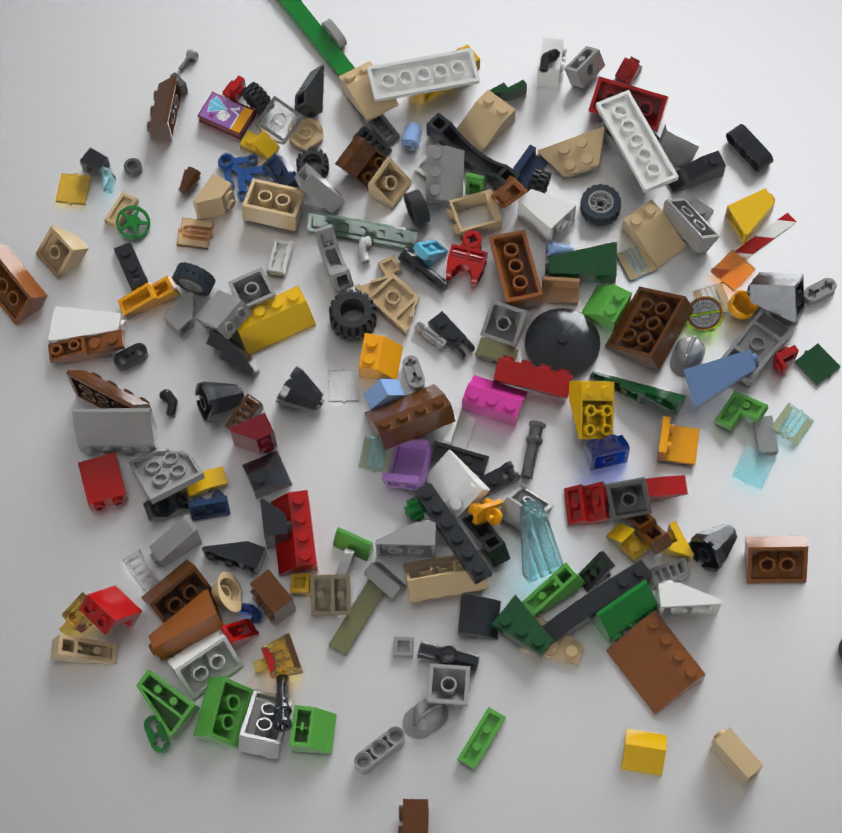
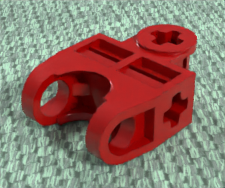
[446,230,488,287]

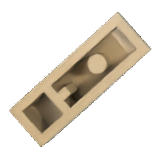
[50,634,117,664]

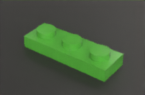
[457,707,506,771]

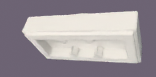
[266,238,293,277]

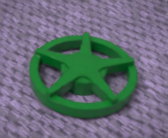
[116,206,150,240]

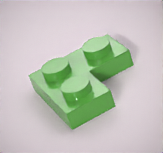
[715,391,769,431]

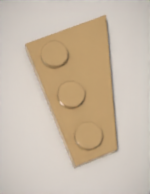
[520,615,584,666]

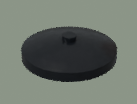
[525,308,600,379]

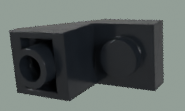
[143,492,190,521]

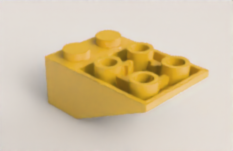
[569,381,614,439]

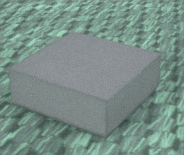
[393,637,414,659]

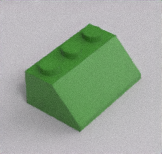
[193,677,254,748]

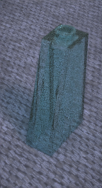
[519,499,564,583]

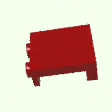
[78,452,129,511]
[79,585,142,635]

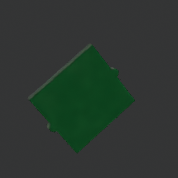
[794,343,841,386]

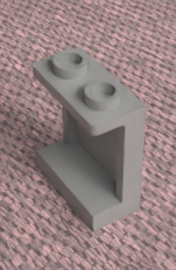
[194,290,252,339]

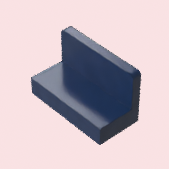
[513,144,547,189]
[262,153,298,186]

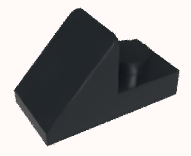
[579,551,615,592]

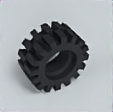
[241,82,274,116]
[296,147,329,179]
[527,167,552,193]

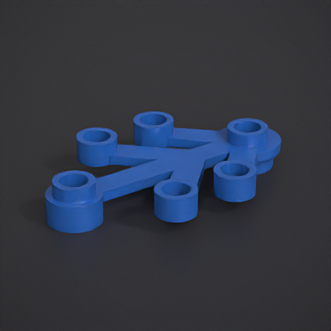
[218,153,270,202]

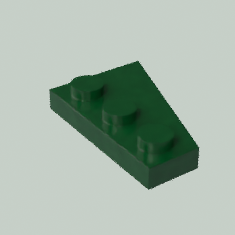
[492,594,553,658]

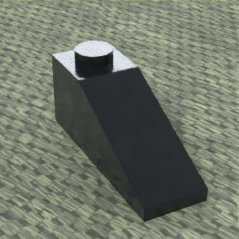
[669,150,726,193]
[462,514,511,568]

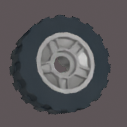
[580,184,621,226]
[172,262,216,296]

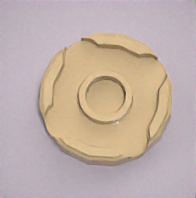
[288,118,324,152]

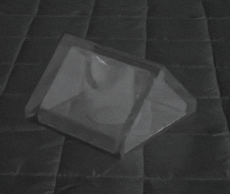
[255,96,304,145]

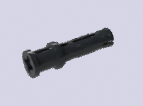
[398,247,449,292]
[273,674,292,731]

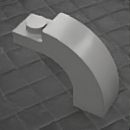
[314,224,354,292]

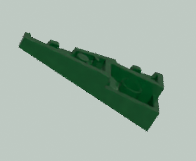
[590,371,686,415]

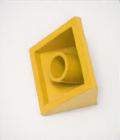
[621,729,667,776]

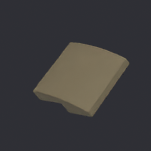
[310,575,351,615]

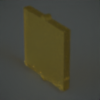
[55,173,91,206]

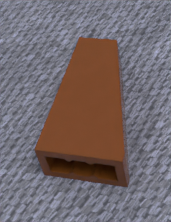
[148,589,224,661]

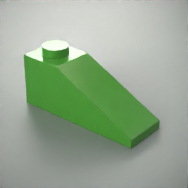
[522,562,586,617]

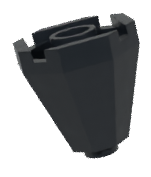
[276,366,325,412]
[195,381,244,423]
[688,524,737,572]

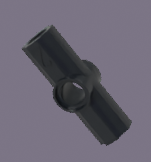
[417,641,480,673]

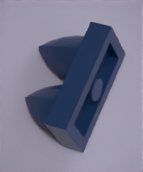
[188,489,231,521]

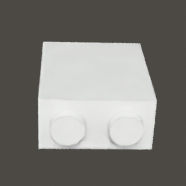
[517,189,576,244]

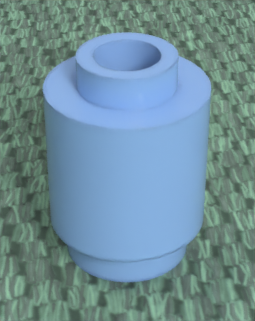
[401,122,422,150]

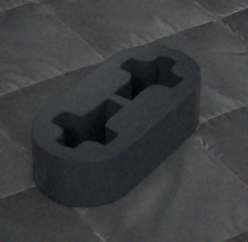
[113,343,148,371]

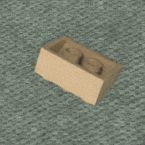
[242,178,305,231]

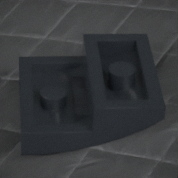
[458,594,501,640]

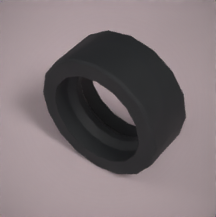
[404,189,430,226]

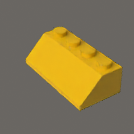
[235,286,316,355]

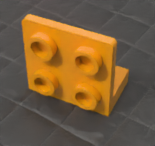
[657,416,700,466]

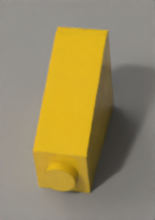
[725,188,775,244]

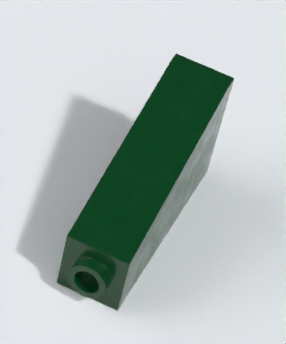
[545,242,617,284]

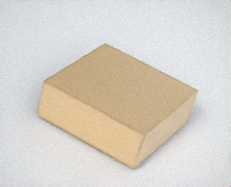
[377,255,402,276]

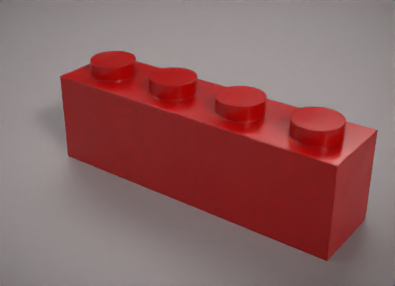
[493,355,573,399]

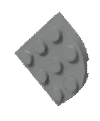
[129,448,205,504]

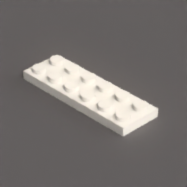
[366,48,480,102]
[596,90,678,193]

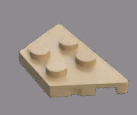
[538,126,605,179]
[355,273,420,334]

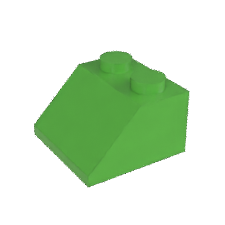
[581,285,632,332]

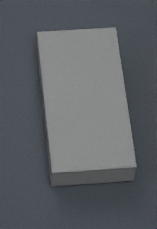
[753,416,779,455]

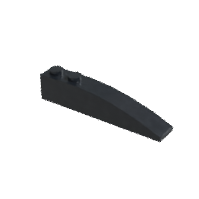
[542,559,653,643]

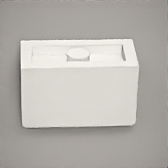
[443,406,476,450]

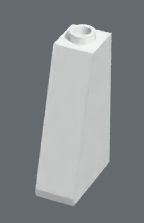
[48,306,126,344]

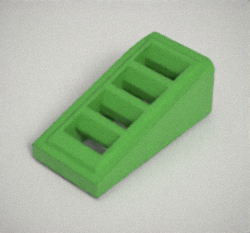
[466,173,486,195]

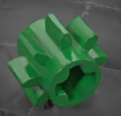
[403,497,426,522]

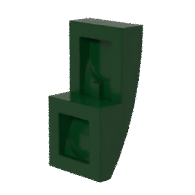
[490,80,527,101]

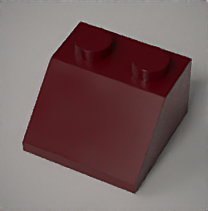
[229,413,278,454]

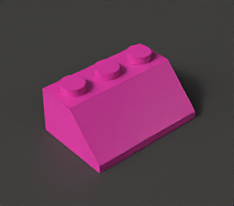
[462,375,528,426]

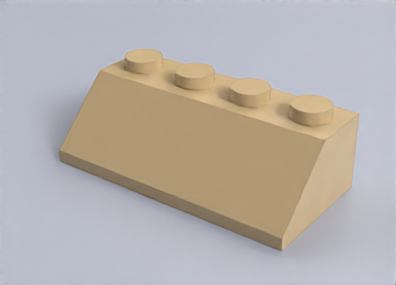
[403,550,489,602]

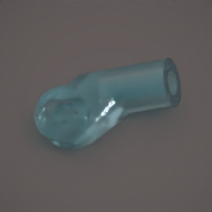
[99,167,116,194]

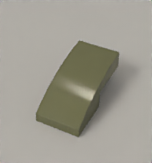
[475,337,519,362]

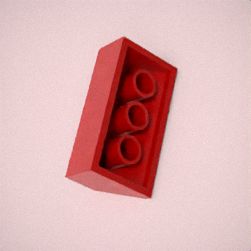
[588,76,669,132]
[270,490,318,576]

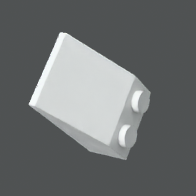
[426,450,490,518]
[655,580,722,618]

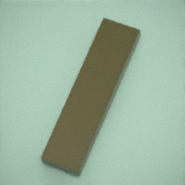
[328,579,384,656]

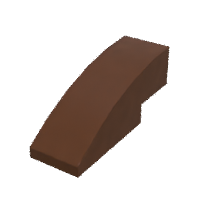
[623,514,672,555]

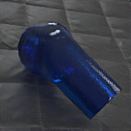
[238,603,263,624]

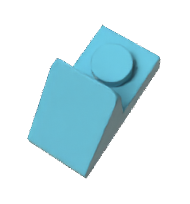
[413,239,448,267]

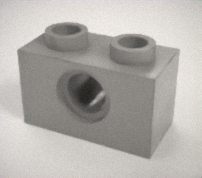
[564,46,606,88]

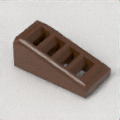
[225,394,264,430]

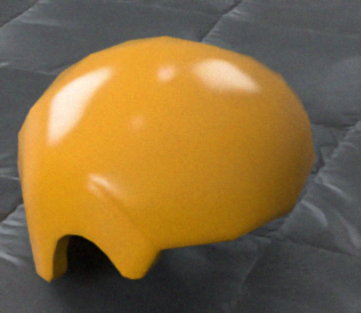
[728,290,758,320]

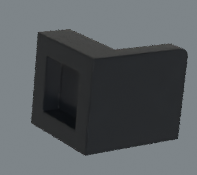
[79,147,110,173]

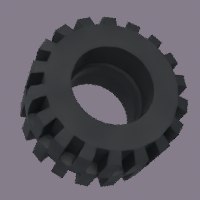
[329,289,377,341]

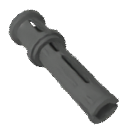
[520,420,546,480]

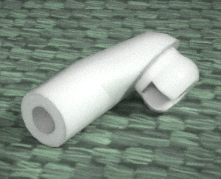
[358,236,372,264]

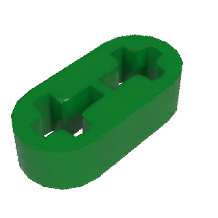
[144,715,170,754]

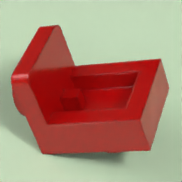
[615,56,643,85]
[222,75,246,102]
[772,345,799,376]

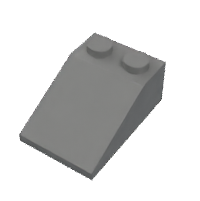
[375,520,436,558]
[238,689,293,759]

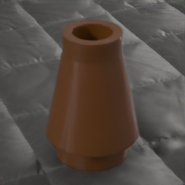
[178,167,201,195]

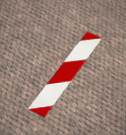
[711,212,797,278]

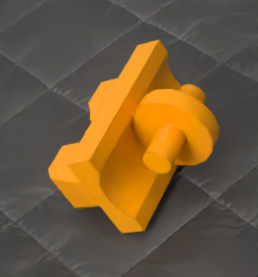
[468,498,503,525]

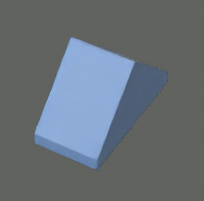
[364,379,406,410]

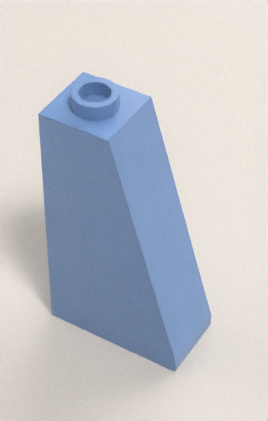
[684,349,759,408]

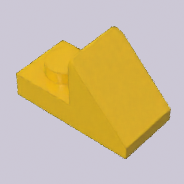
[239,130,280,160]
[662,521,694,563]
[606,523,648,563]

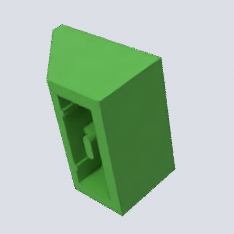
[289,705,337,755]

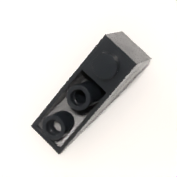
[294,65,324,118]
[202,541,267,575]

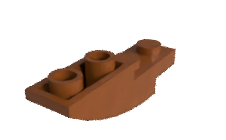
[48,329,126,363]

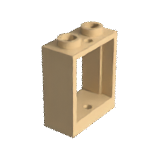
[447,189,502,240]

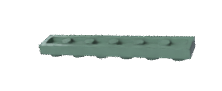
[307,211,418,250]

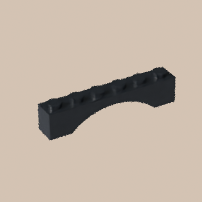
[426,112,521,189]

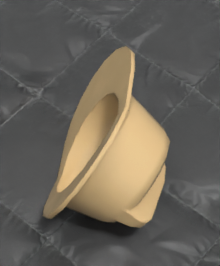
[211,572,242,613]

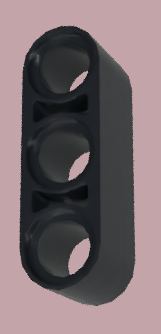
[726,124,774,172]

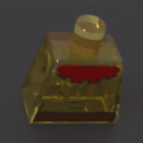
[59,592,93,636]
[253,633,303,679]

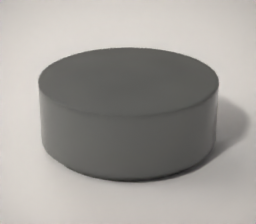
[124,158,143,177]

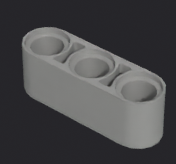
[354,726,405,774]

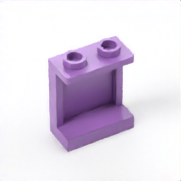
[381,438,433,490]

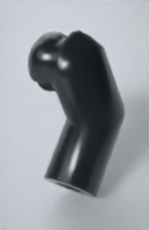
[539,49,560,73]
[159,389,178,416]

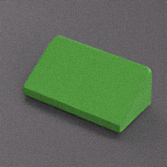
[333,527,374,561]

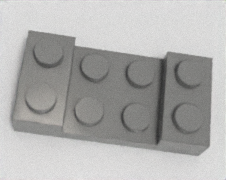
[721,308,795,387]

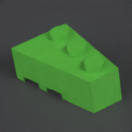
[136,669,200,740]

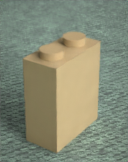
[710,727,764,787]

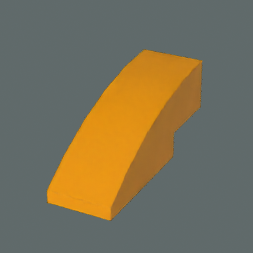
[117,275,180,317]

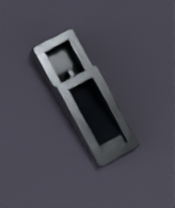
[206,330,260,374]

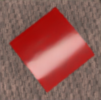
[564,481,610,526]

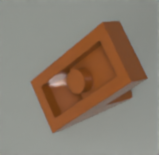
[490,176,528,209]

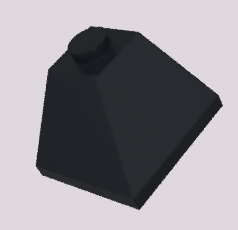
[242,450,292,499]
[260,499,292,549]

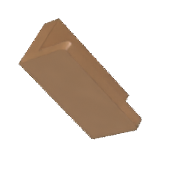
[542,276,580,305]

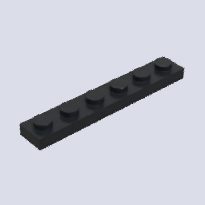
[414,483,492,585]

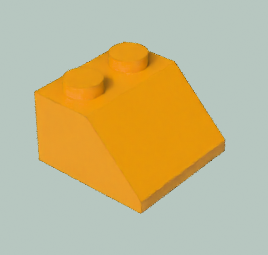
[358,333,403,379]

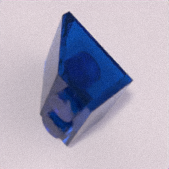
[584,434,630,471]

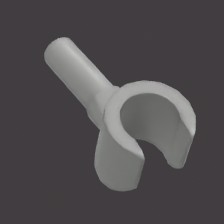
[178,49,199,71]

